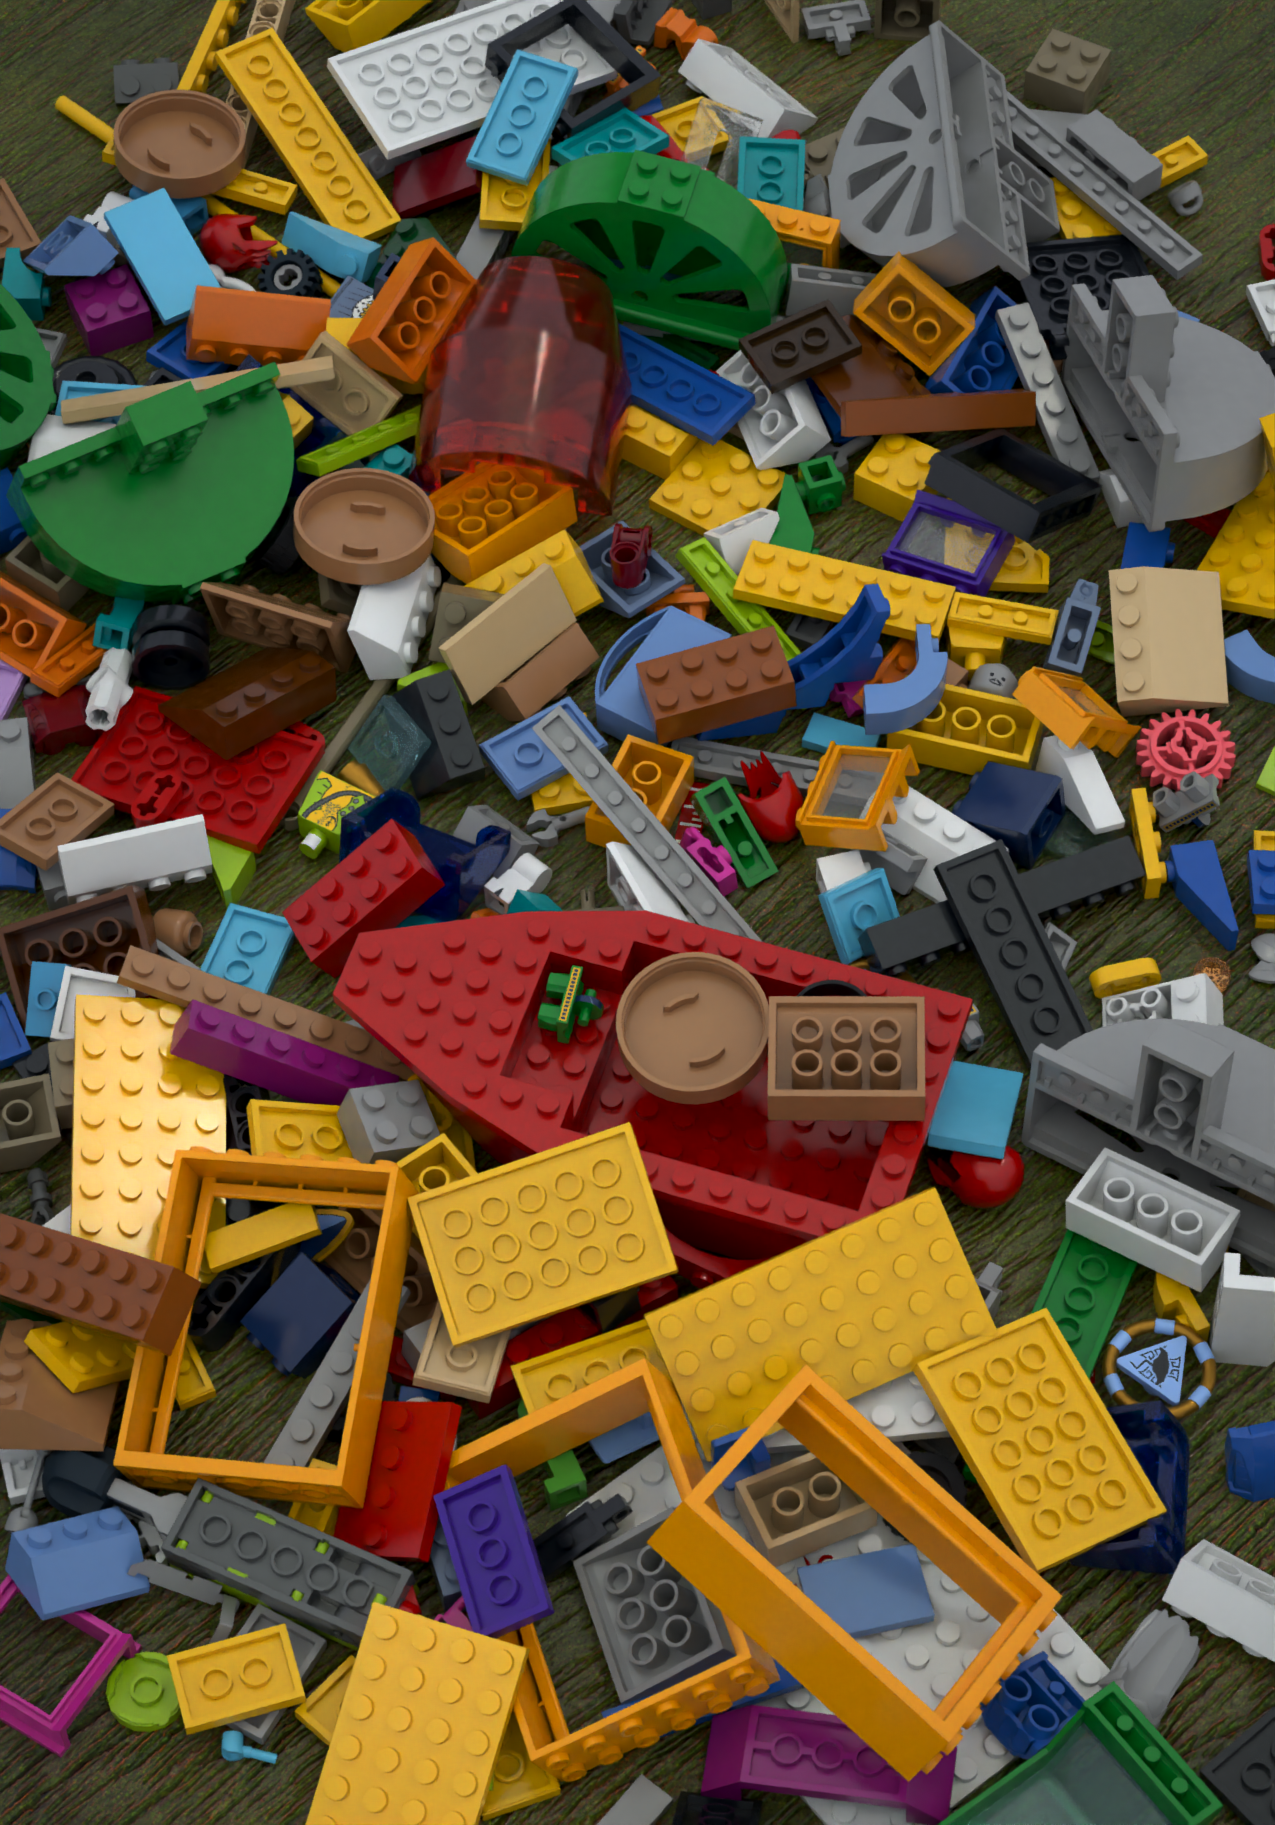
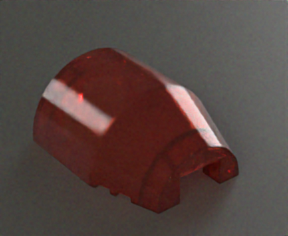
[408,256,632,516]

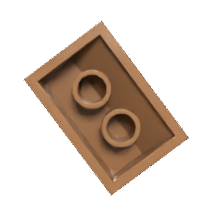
[480,623,600,722]

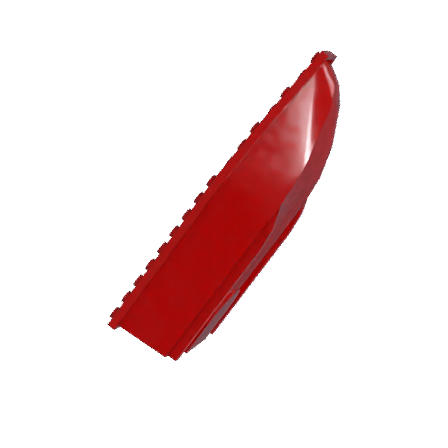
[333,910,973,1260]

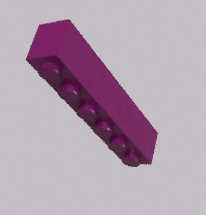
[170,999,399,1106]

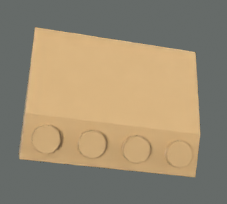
[1109,566,1229,717]

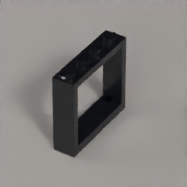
[485,0,661,142]
[924,428,1102,543]

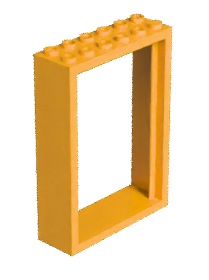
[113,1146,419,1509]
[444,1358,780,1782]
[646,1365,1062,1782]

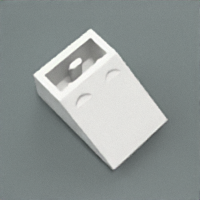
[1102,973,1224,1027]

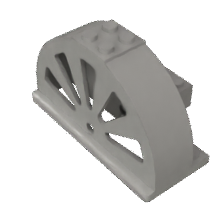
[828,20,1060,288]
[1061,275,1275,532]
[1022,1018,1275,1269]

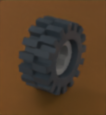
[258,248,323,298]

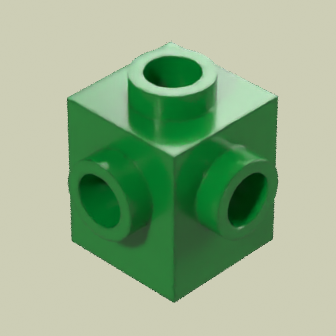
[795,455,846,515]

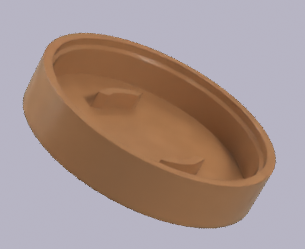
[113,90,246,199]
[293,468,435,585]
[616,952,769,1104]

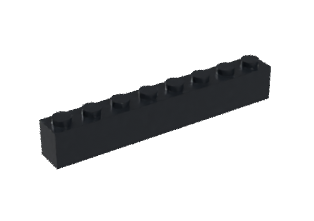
[858,835,1146,978]

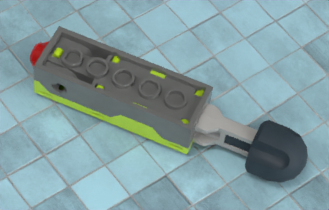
[42,1446,422,1651]

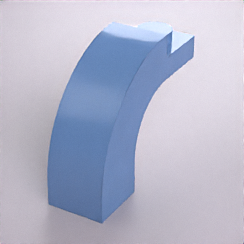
[863,624,948,735]
[1224,630,1275,704]

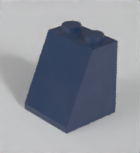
[952,761,1066,870]
[240,1252,360,1379]

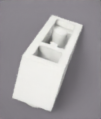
[1035,735,1125,835]

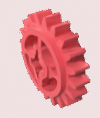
[1136,709,1236,792]

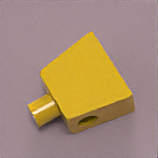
[945,620,1008,681]

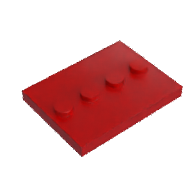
[333,1401,462,1562]

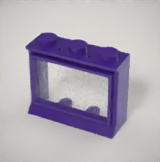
[882,489,1015,597]

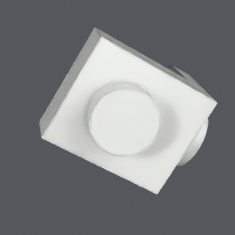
[0,1449,46,1505]

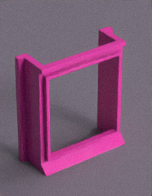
[0,1574,142,1757]

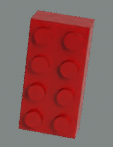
[282,818,445,978]

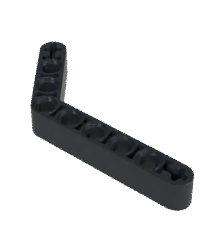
[188,1074,301,1352]

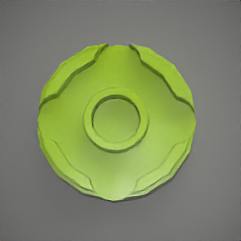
[106,1652,181,1732]

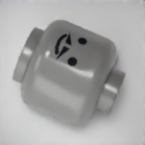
[967,663,1018,699]

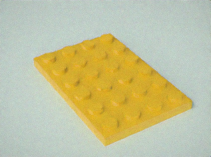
[407,1122,679,1348]
[912,1308,1167,1574]
[306,1602,530,1825]

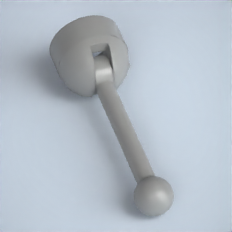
[4,1450,52,1533]

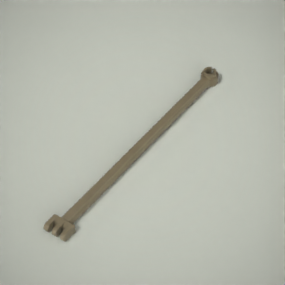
[278,574,465,831]

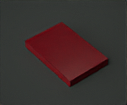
[392,136,483,219]

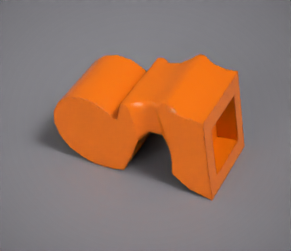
[654,7,719,60]

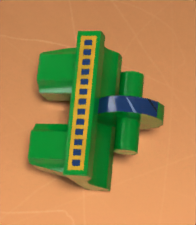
[538,965,604,1044]

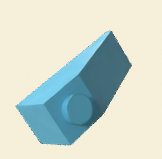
[281,211,382,283]

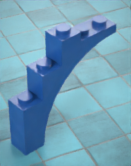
[696,584,890,741]

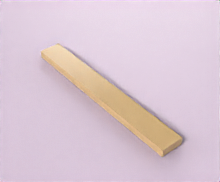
[61,355,335,424]

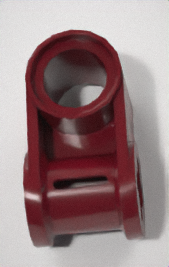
[610,523,653,589]

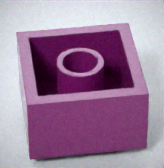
[64,264,154,356]

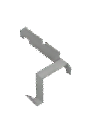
[127,1559,240,1644]

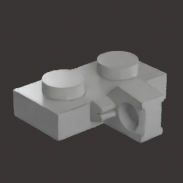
[801,0,871,56]

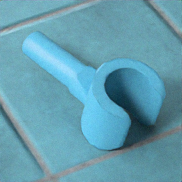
[221,1731,278,1764]

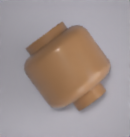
[152,908,203,957]

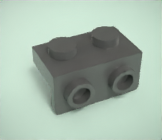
[613,0,672,46]
[113,58,180,106]

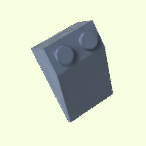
[579,520,685,618]

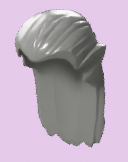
[1097,1609,1200,1729]

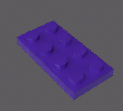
[434,1464,555,1639]

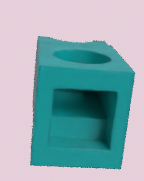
[92,597,145,651]

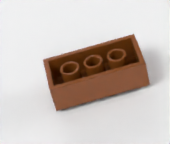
[636,625,797,744]

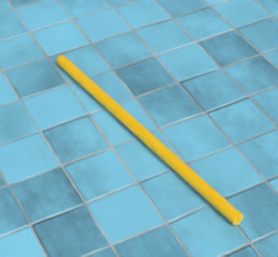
[55,95,341,298]

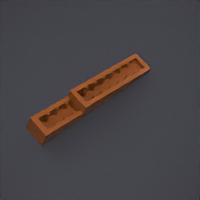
[841,389,1036,437]

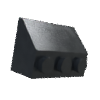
[383,669,485,801]

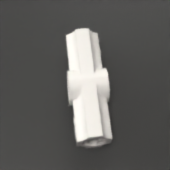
[85,647,133,731]

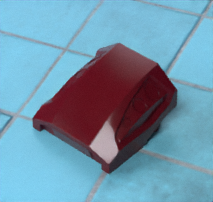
[22,685,104,755]

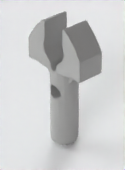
[816,435,874,474]
[526,806,590,847]

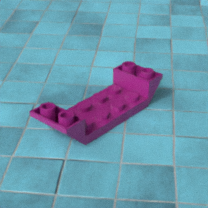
[701,1705,957,1825]

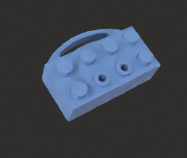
[595,605,732,747]

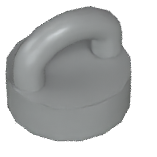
[1167,180,1203,216]

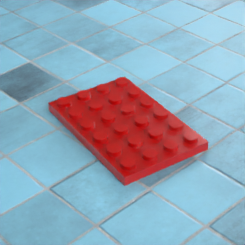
[71,686,325,854]

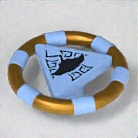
[1102,1318,1217,1423]

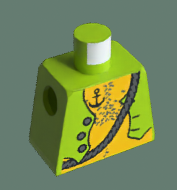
[297,770,381,859]

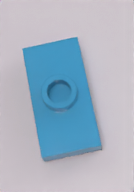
[25,961,71,1038]

